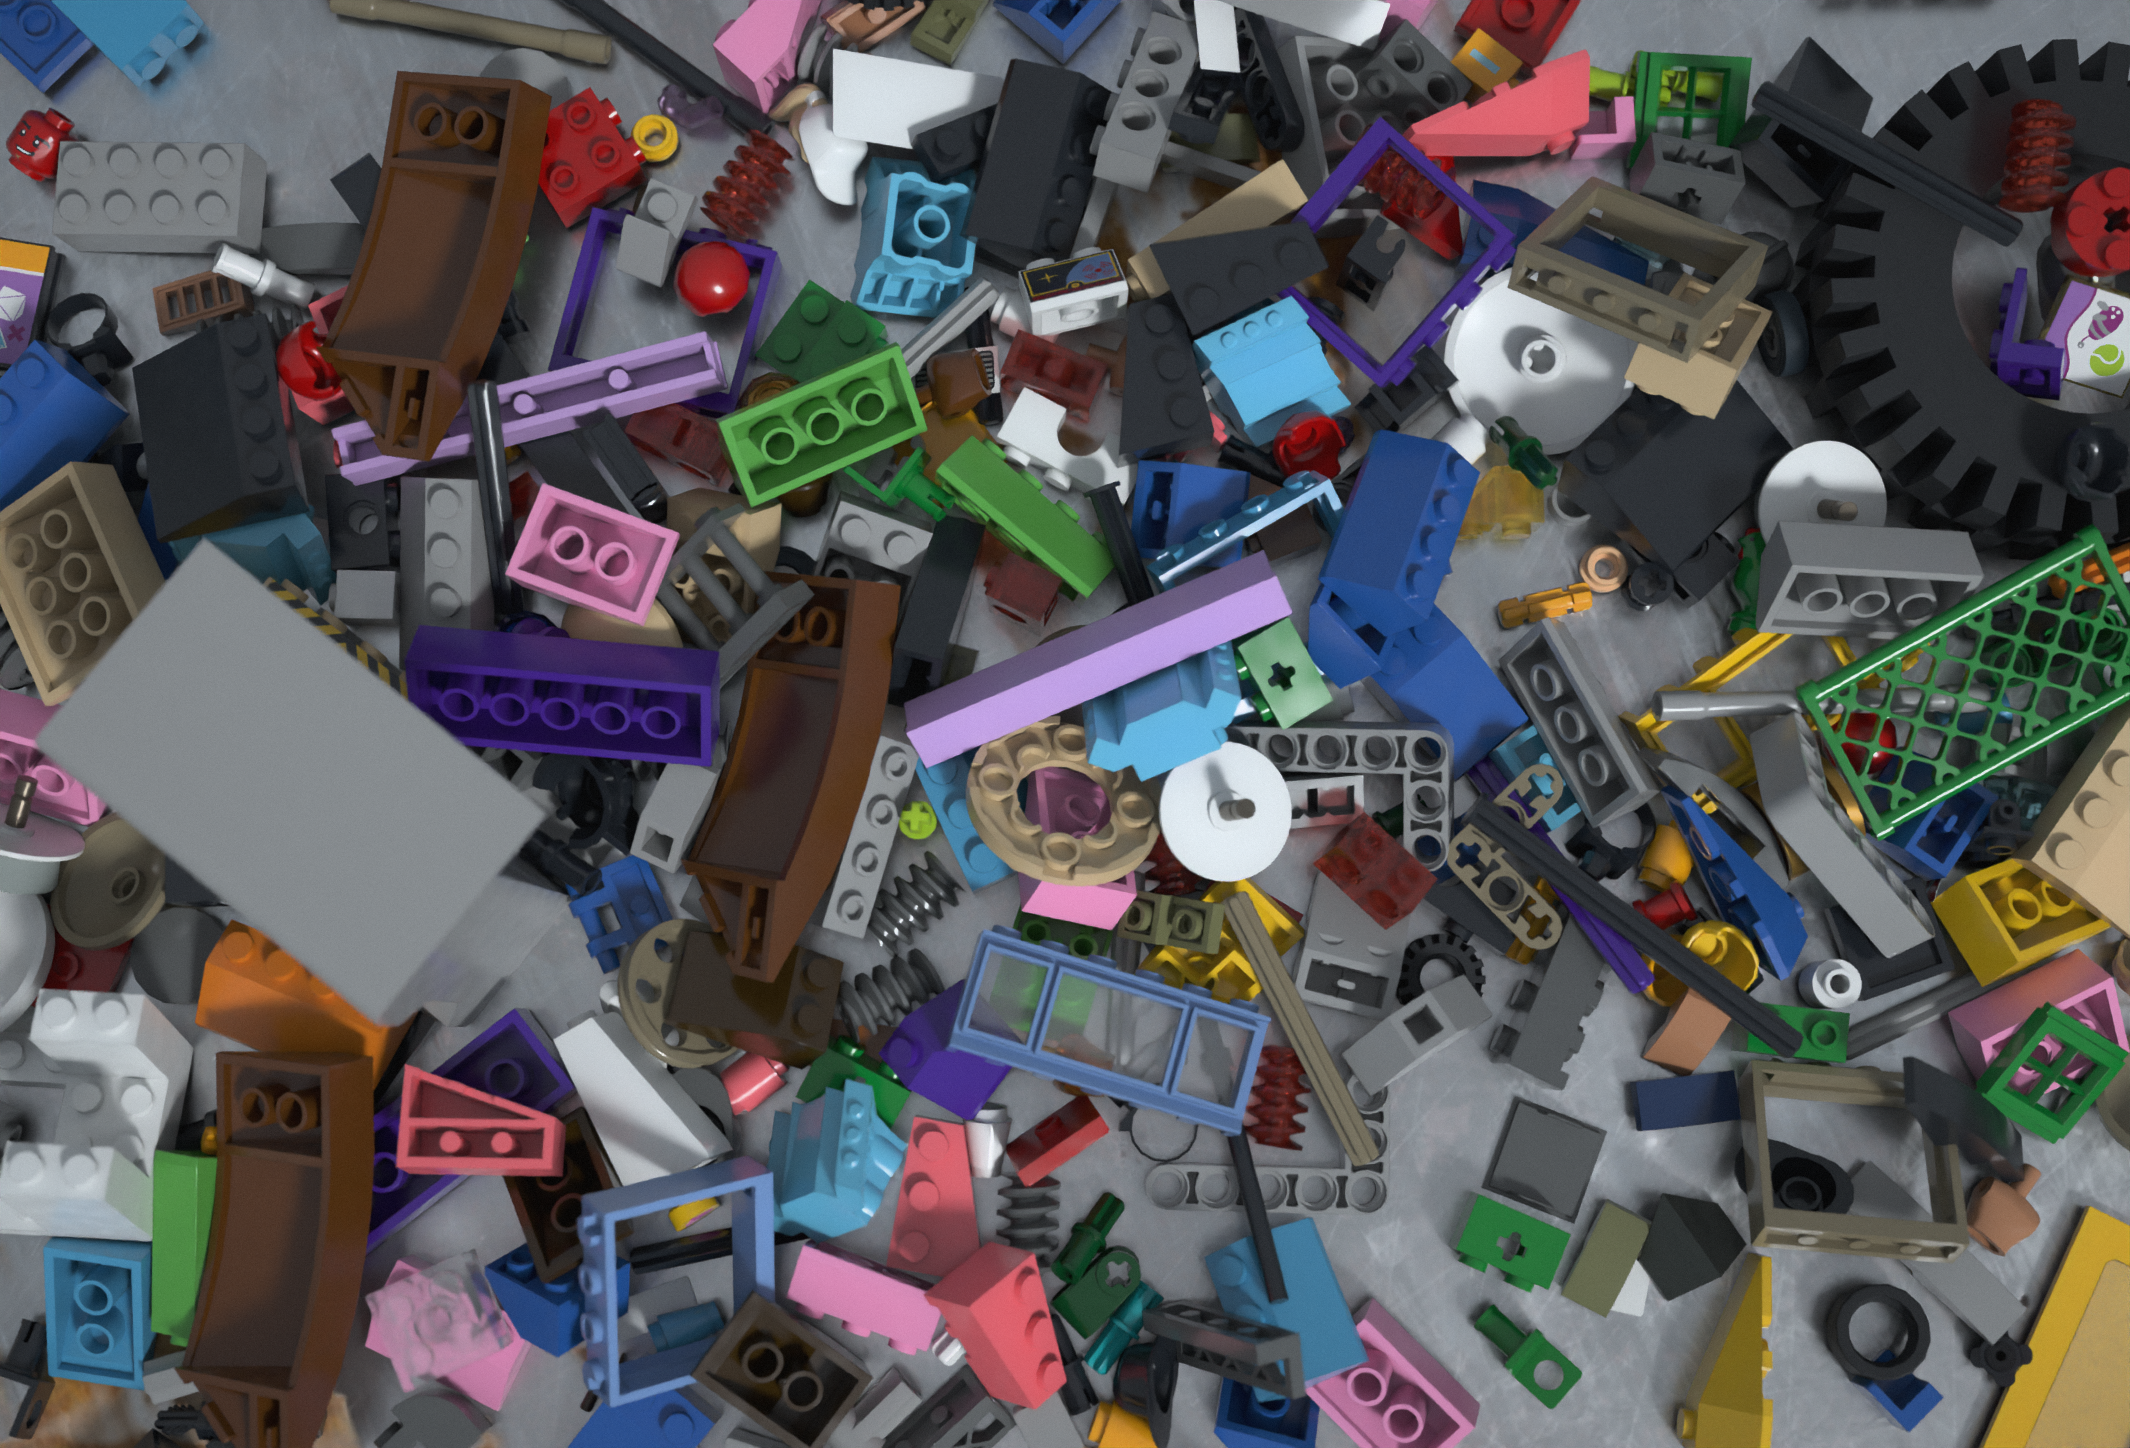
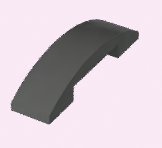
[248,223,366,277]
[1637,747,1789,890]

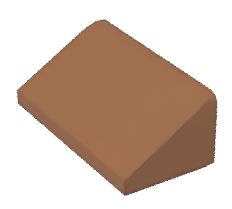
[820,0,927,53]

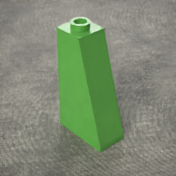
[151,1150,217,1347]

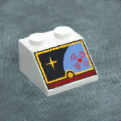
[1018,247,1128,340]

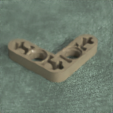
[1447,763,1564,950]

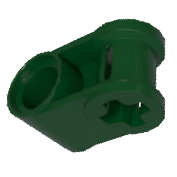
[1049,1245,1141,1340]

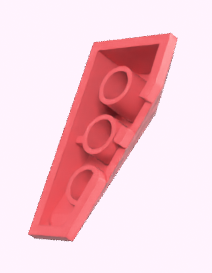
[1391,49,1590,156]

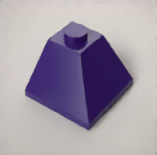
[878,979,1025,1120]

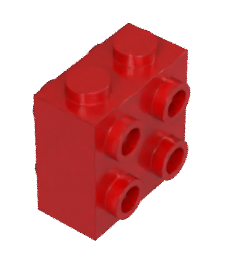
[538,87,647,229]

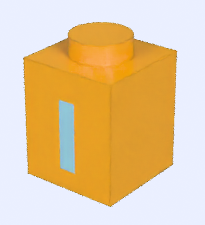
[1451,28,1523,104]

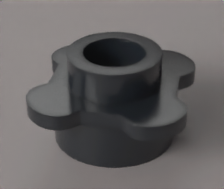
[1970,1331,2033,1387]

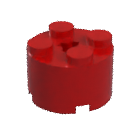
[2050,167,2130,277]

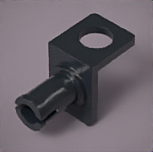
[0,1318,56,1439]

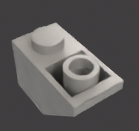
[630,763,721,874]

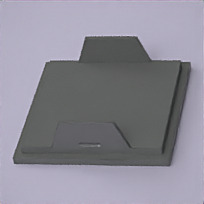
[1481,1096,1607,1224]

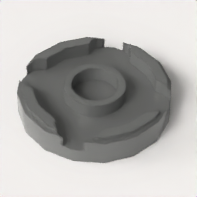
[130,907,225,1005]

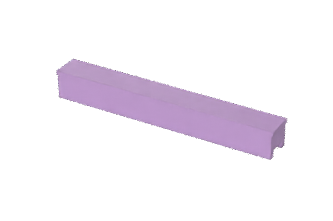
[331,331,728,486]
[904,550,1293,768]

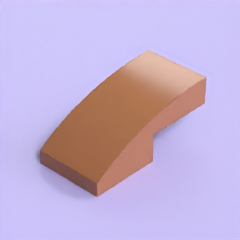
[1642,987,1731,1076]

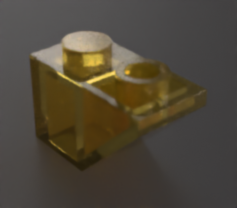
[1457,466,1545,540]

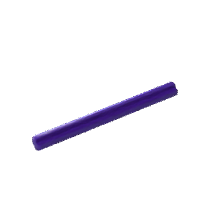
[1466,755,1655,994]

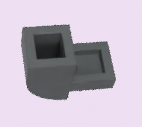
[373,1389,493,1448]

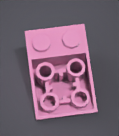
[712,0,822,114]

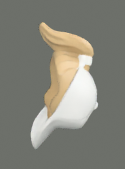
[769,83,868,205]

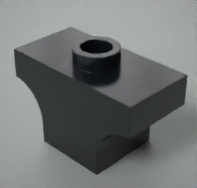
[1355,345,1460,433]
[1417,864,1517,956]

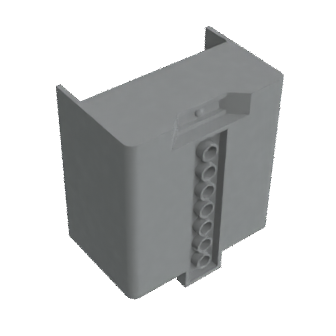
[35,538,615,1027]

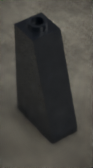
[888,515,986,708]

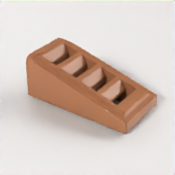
[152,270,255,336]

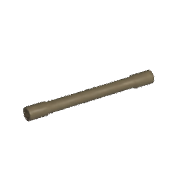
[330,0,612,64]

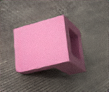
[1569,96,1636,160]

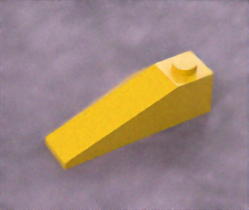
[1677,1252,1773,1448]

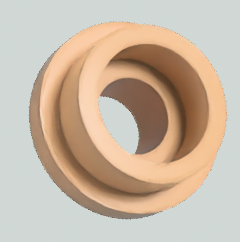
[1579,544,1628,593]

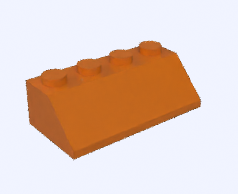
[195,919,419,1090]

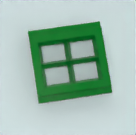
[1627,52,1752,168]
[1975,1001,2129,1144]

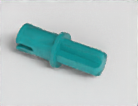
[1084,1280,1164,1375]

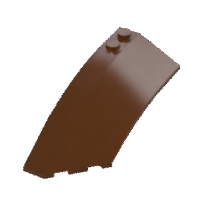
[316,71,552,462]
[681,571,901,982]
[174,1051,374,1448]

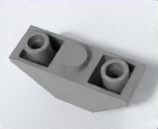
[1341,974,1493,1097]

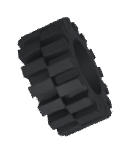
[1397,933,1486,1005]

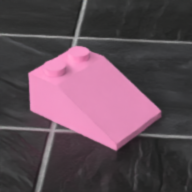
[505,483,680,626]
[1018,766,1137,930]

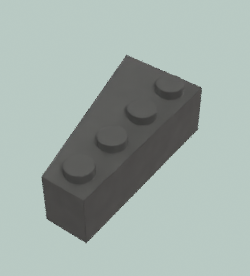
[1490,899,1612,1091]

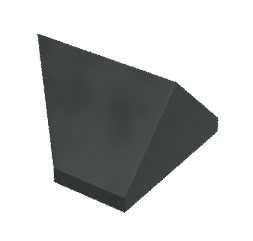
[1637,1193,1747,1301]

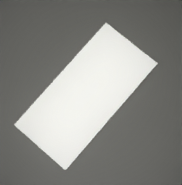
[833,48,1003,149]

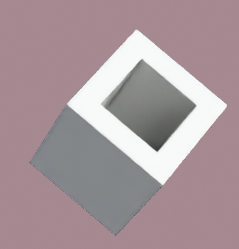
[329,570,400,627]

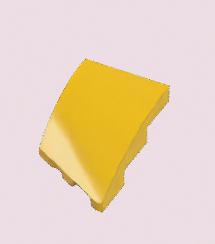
[1133,877,1304,1004]

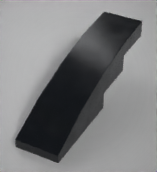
[1903,1056,2025,1183]

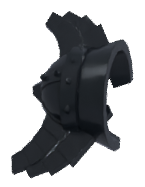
[532,753,640,856]

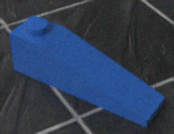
[1455,180,1649,286]
[1660,785,1808,981]

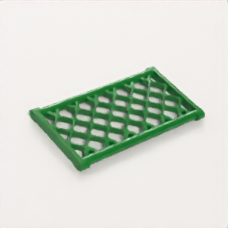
[1795,524,2130,842]

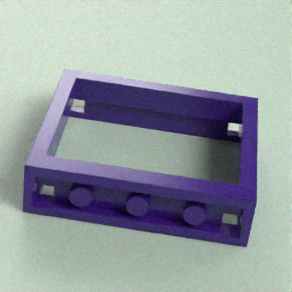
[1276,117,1517,388]
[548,207,782,420]

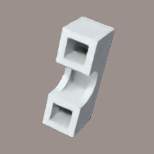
[997,387,1150,509]

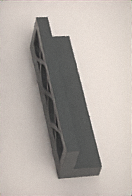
[1142,1300,1306,1399]
[882,1366,1017,1448]

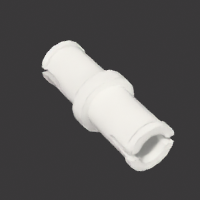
[211,243,315,312]

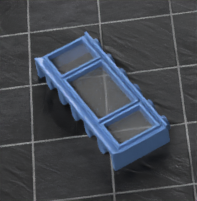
[944,925,1271,1137]

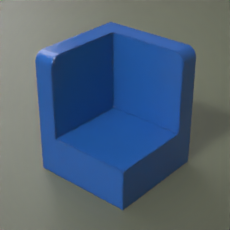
[1850,1349,1944,1433]

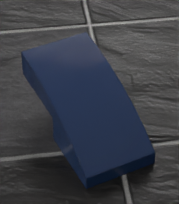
[1630,1070,1741,1131]

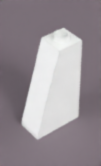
[553,1010,733,1186]

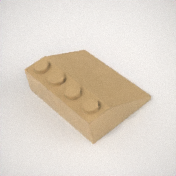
[0,461,166,706]
[2011,700,2130,938]

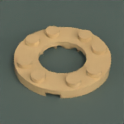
[965,716,1161,887]

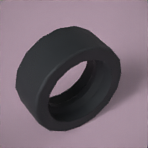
[1826,1284,1931,1380]

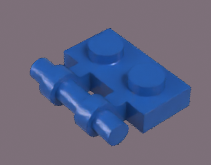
[565,855,673,974]

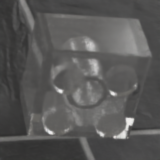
[365,1248,514,1393]

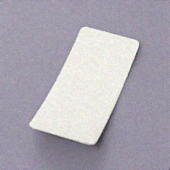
[617,1276,697,1344]

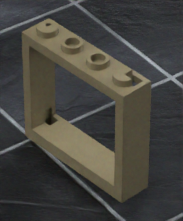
[1507,176,1768,363]
[1738,1057,1970,1264]

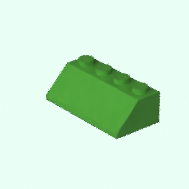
[716,342,928,508]
[934,435,1115,609]

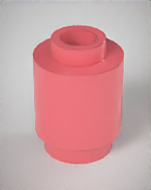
[720,1052,789,1116]

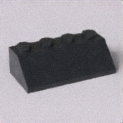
[960,58,1112,270]

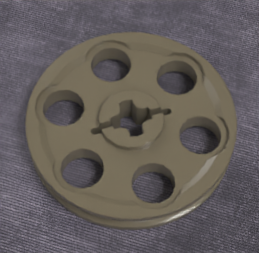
[617,919,739,1069]

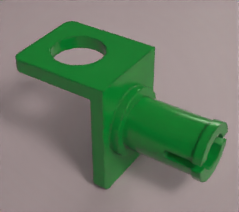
[842,446,956,522]
[1474,1304,1582,1410]

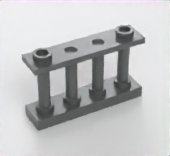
[655,503,814,688]

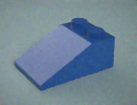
[1360,604,1528,782]
[567,1351,722,1448]

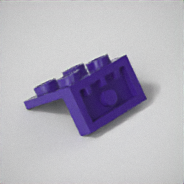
[1989,267,2065,401]

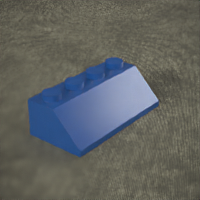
[0,340,130,512]
[1317,429,1480,637]

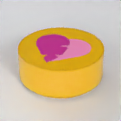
[668,1196,720,1232]

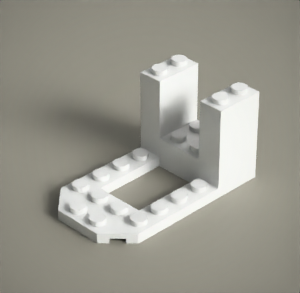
[0,989,194,1242]

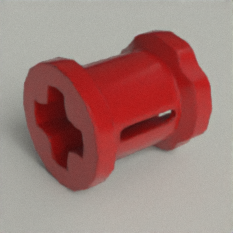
[1632,879,1698,930]

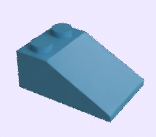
[50,0,204,87]
[43,1236,157,1391]

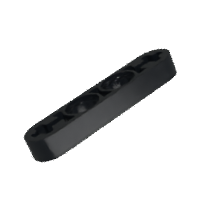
[1234,6,1304,152]

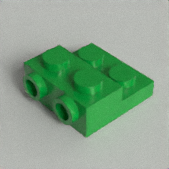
[755,279,889,385]

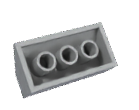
[399,477,494,671]
[1756,521,1984,641]
[1498,617,1661,828]

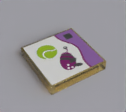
[2037,274,2130,399]

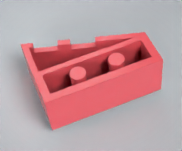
[396,1064,566,1176]
[886,1115,982,1277]
[923,1241,1067,1410]

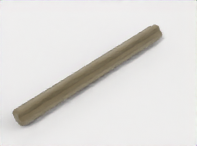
[1221,891,1379,1166]

